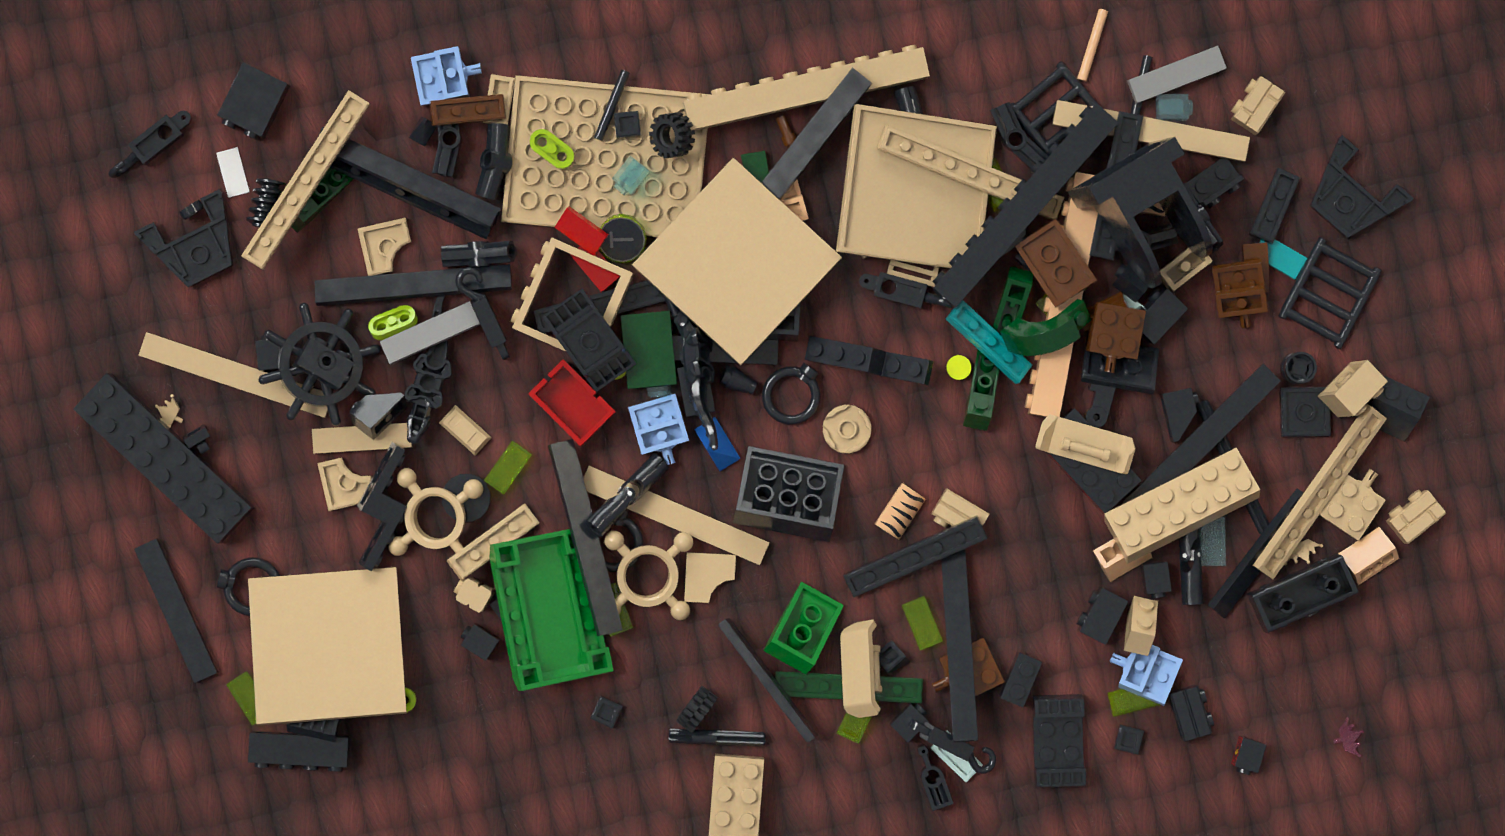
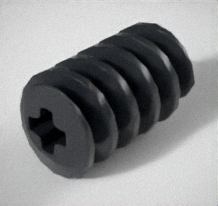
[246,178,287,228]

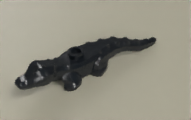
[404,295,452,444]
[674,310,718,451]

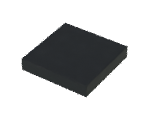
[1280,387,1331,437]

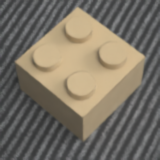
[1318,360,1387,417]

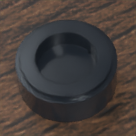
[179,199,204,220]

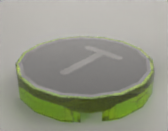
[600,214,647,263]

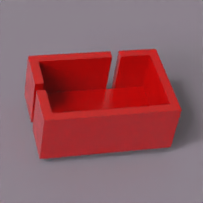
[528,359,616,446]

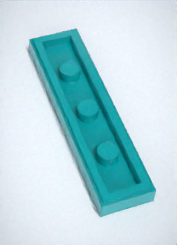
[946,300,1032,384]

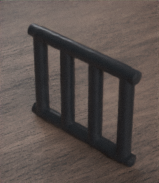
[1010,61,1099,156]
[1278,237,1382,350]

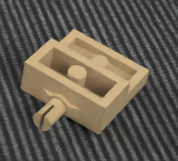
[1319,469,1385,541]

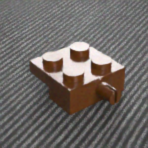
[1212,259,1268,328]
[1086,302,1146,373]
[932,637,1004,696]

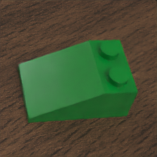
[763,582,844,675]

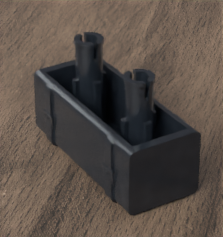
[1247,554,1359,633]

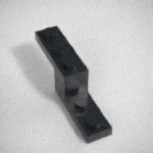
[805,336,934,385]
[357,442,407,572]

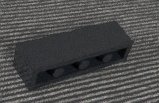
[248,731,351,771]

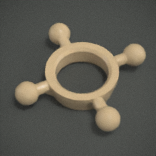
[388,468,483,556]
[604,531,693,620]

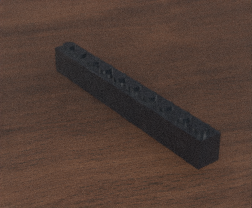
[932,103,1119,309]

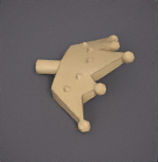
[155,394,183,428]
[1284,539,1323,565]

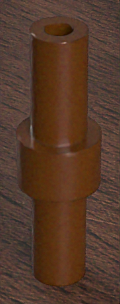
[776,115,797,148]

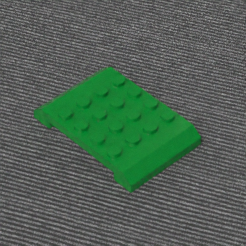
[489,529,613,691]

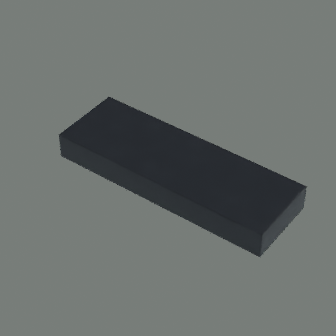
[1249,168,1300,244]

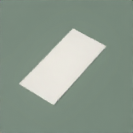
[216,147,249,198]

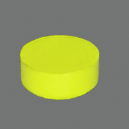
[946,355,971,380]

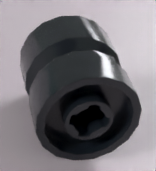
[1280,352,1317,384]

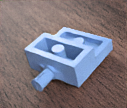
[411,46,482,106]
[628,394,689,465]
[1110,645,1183,706]

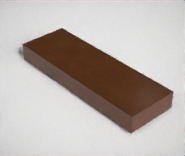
[429,94,506,126]

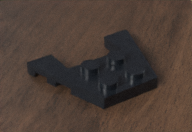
[1310,135,1414,238]
[134,189,233,288]

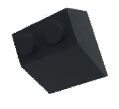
[1367,376,1430,442]

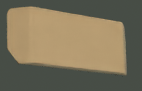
[1035,414,1135,475]
[840,620,882,718]

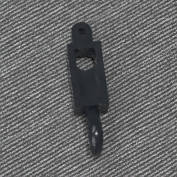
[108,110,192,178]
[455,267,510,360]
[859,272,953,309]
[909,720,996,774]

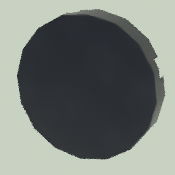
[442,474,491,522]

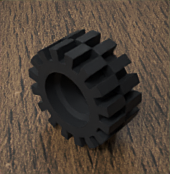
[649,112,695,158]
[676,686,718,733]

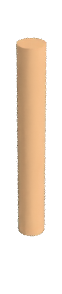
[1077,9,1108,82]

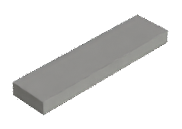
[1127,46,1226,104]
[380,301,480,365]

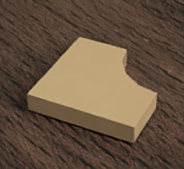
[358,218,411,276]
[317,458,372,511]
[684,552,736,603]

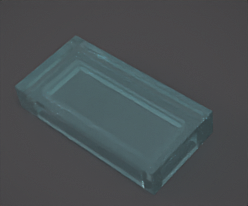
[1200,516,1226,566]

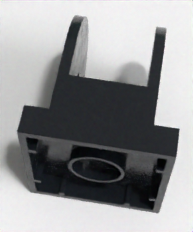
[1068,137,1213,288]

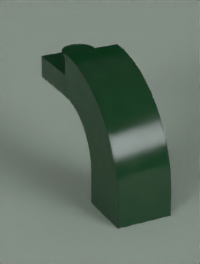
[1000,299,1091,356]

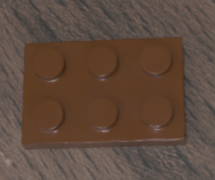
[1015,219,1097,308]

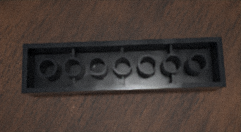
[73,373,255,544]

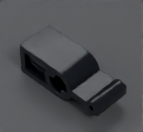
[917,744,954,811]

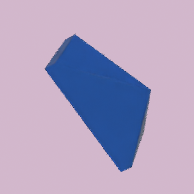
[694,417,741,471]

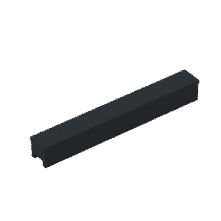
[314,127,501,239]

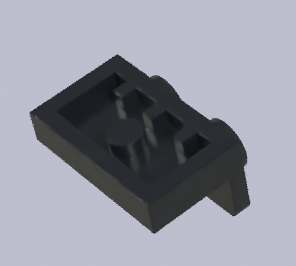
[1187,158,1244,209]

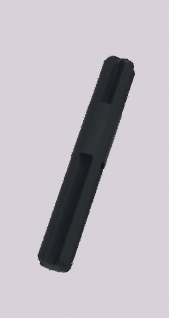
[668,729,766,746]

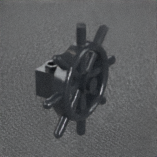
[258,302,381,426]

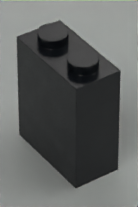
[217,62,290,140]

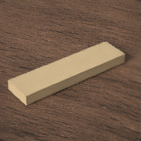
[312,423,412,454]
[447,504,539,580]

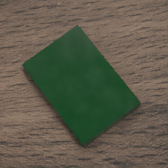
[621,311,677,389]

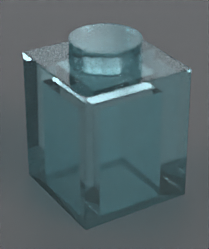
[1156,94,1193,121]
[612,156,650,196]

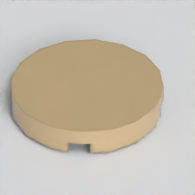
[822,405,871,453]

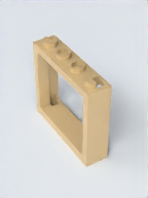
[511,238,634,351]

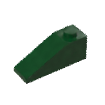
[992,266,1033,336]

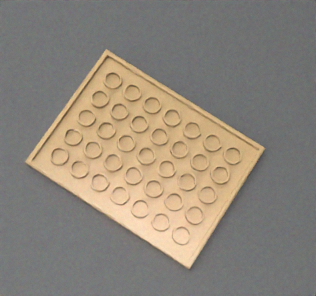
[501,75,710,237]

